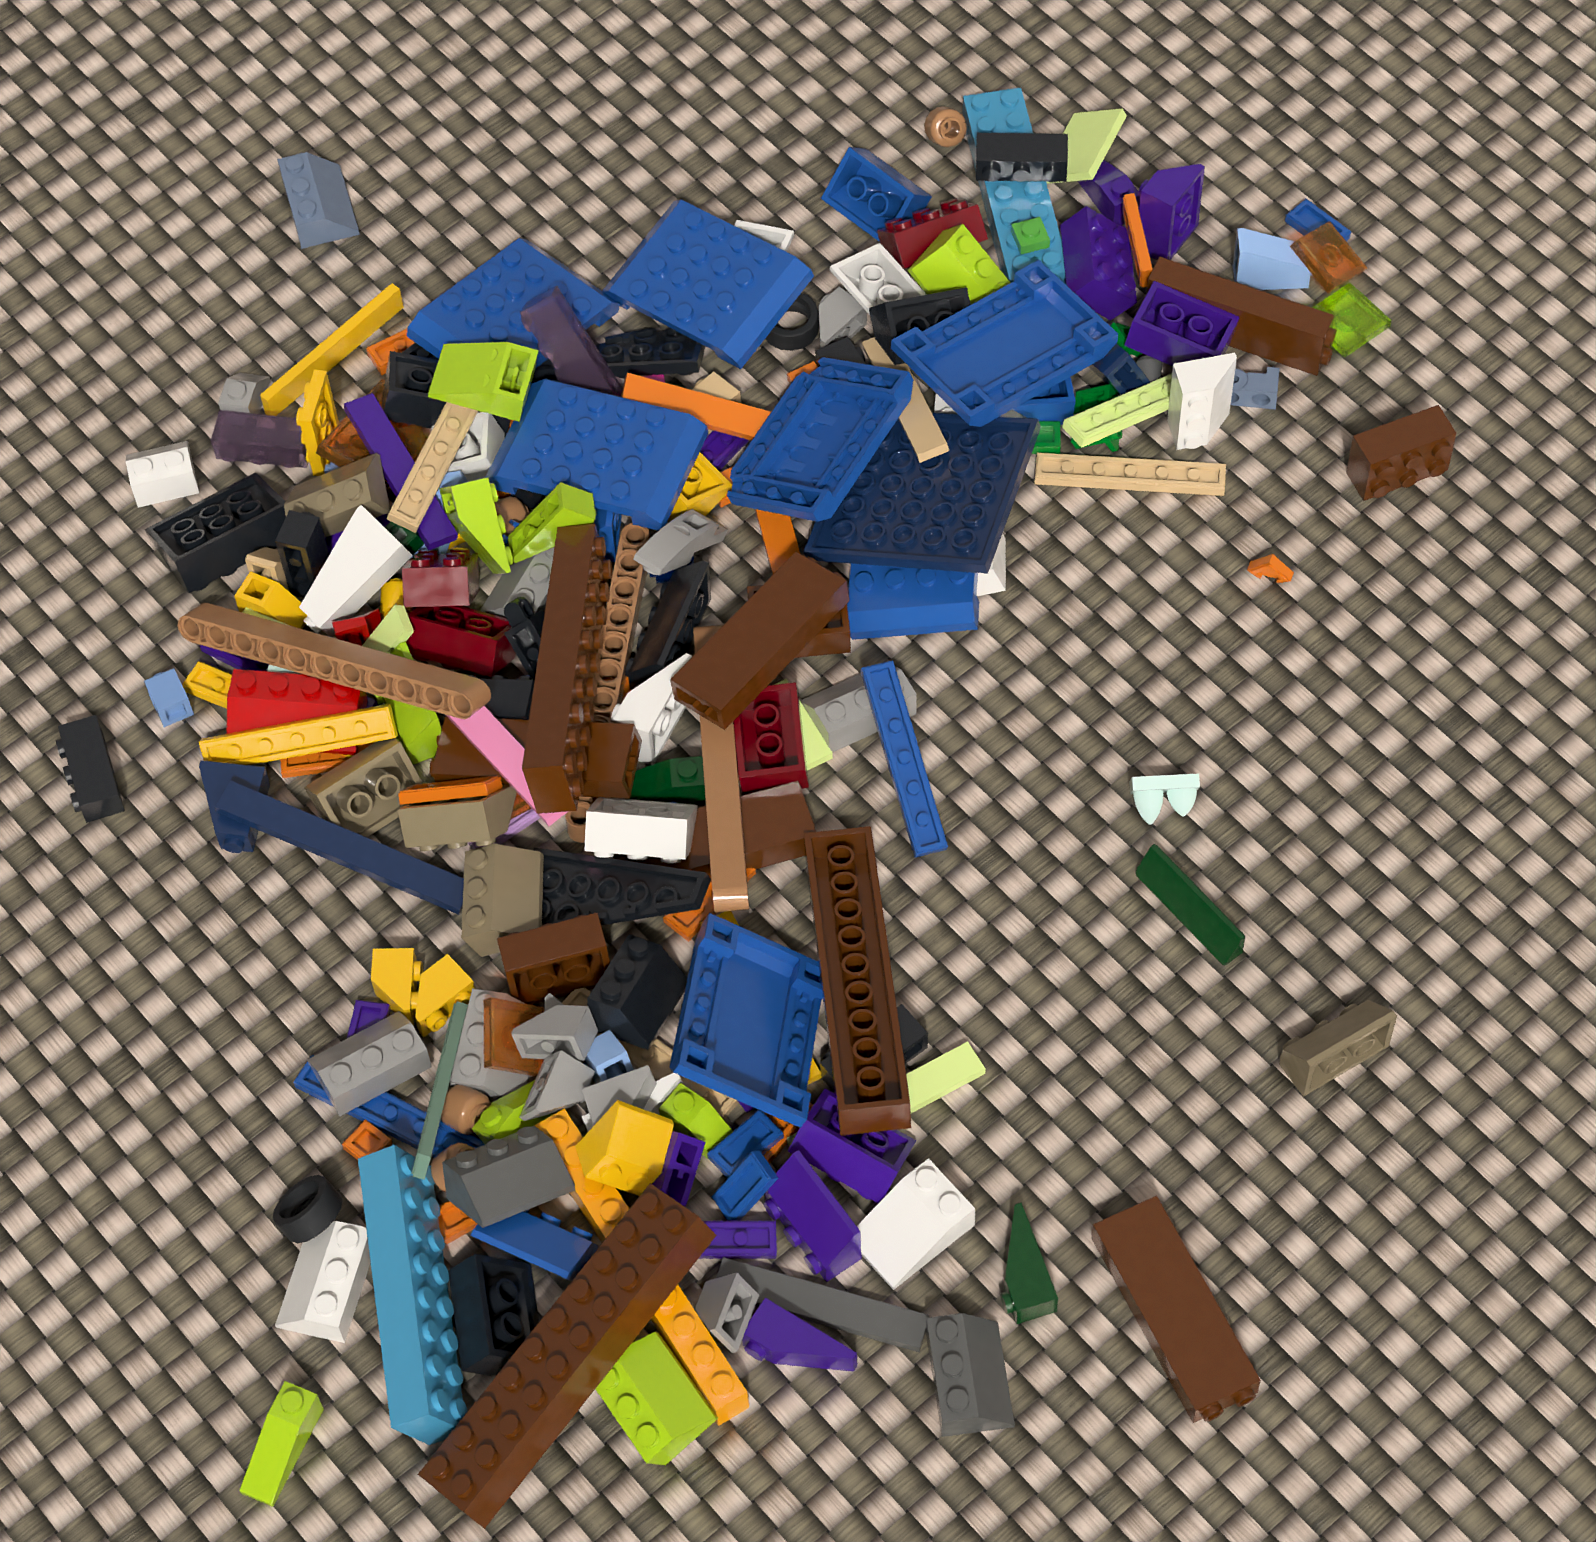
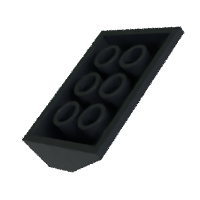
[145,472,286,593]

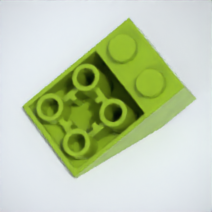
[428,342,539,422]
[439,478,513,574]

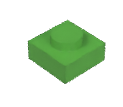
[1011,217,1050,255]

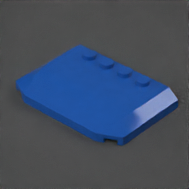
[727,357,914,522]

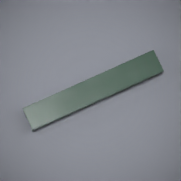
[411,1001,468,1180]

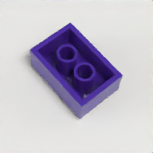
[1060,206,1137,321]
[1124,281,1240,366]

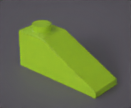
[508,482,596,563]
[472,1080,553,1145]
[239,1381,324,1507]

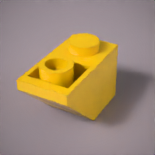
[234,571,307,629]
[371,948,423,1025]
[415,954,475,1038]

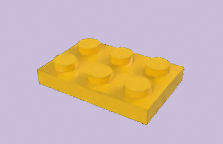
[296,370,340,476]

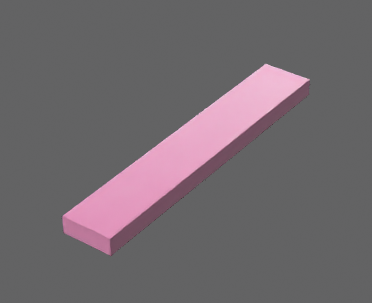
[446,706,567,827]

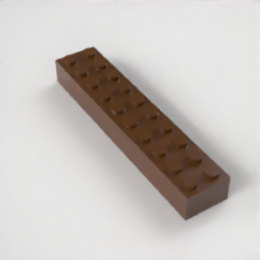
[522,524,613,814]
[804,826,911,1136]
[417,1183,717,1529]

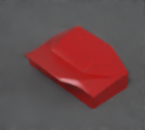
[331,608,382,646]

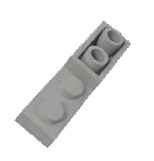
[633,509,728,575]

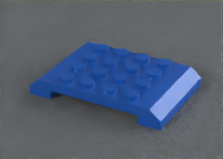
[602,199,814,369]
[407,238,620,369]
[891,260,1118,427]
[485,379,708,531]
[847,563,980,640]
[669,913,823,1128]

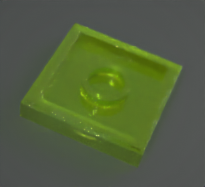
[1312,282,1391,358]

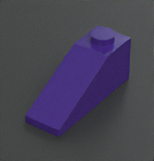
[1078,160,1140,225]
[652,1131,705,1207]
[742,1298,858,1372]

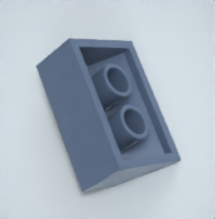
[277,152,360,249]

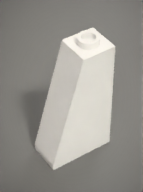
[299,505,413,637]

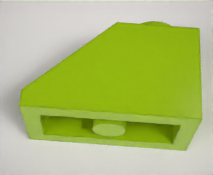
[659,1083,733,1159]

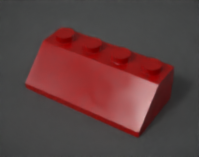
[226,669,368,755]

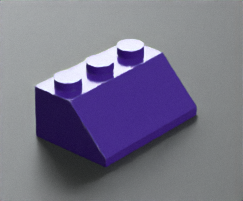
[1138,164,1205,260]
[788,1089,916,1203]
[763,1150,862,1282]

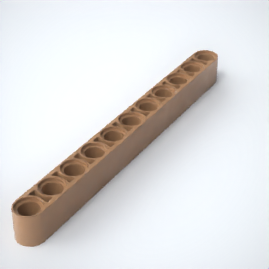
[565,523,650,843]
[178,603,491,719]
[693,624,749,913]

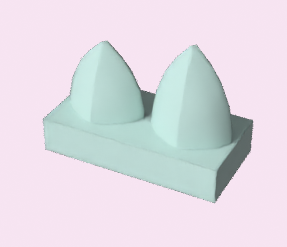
[1129,774,1200,825]

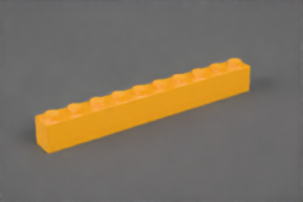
[534,1108,749,1426]

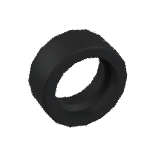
[765,293,819,351]
[272,1175,343,1244]

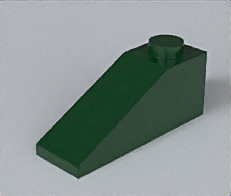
[618,756,706,805]
[1000,1202,1058,1325]

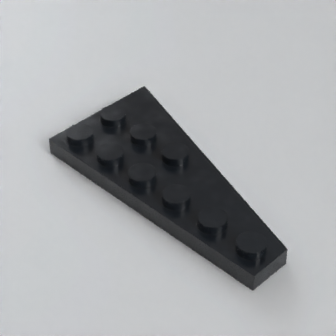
[531,328,706,383]
[533,847,711,925]

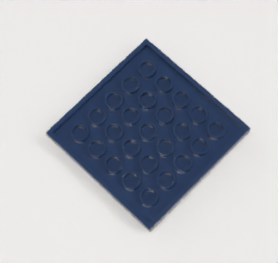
[804,413,1041,574]

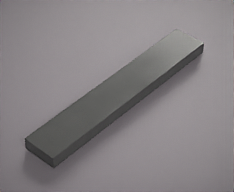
[716,1257,930,1353]

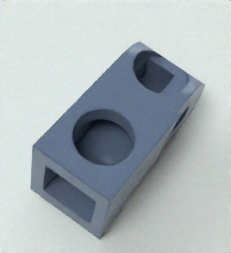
[1231,367,1280,410]

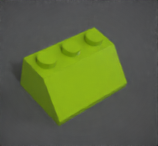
[908,224,1011,305]
[374,641,442,765]
[596,1332,718,1465]

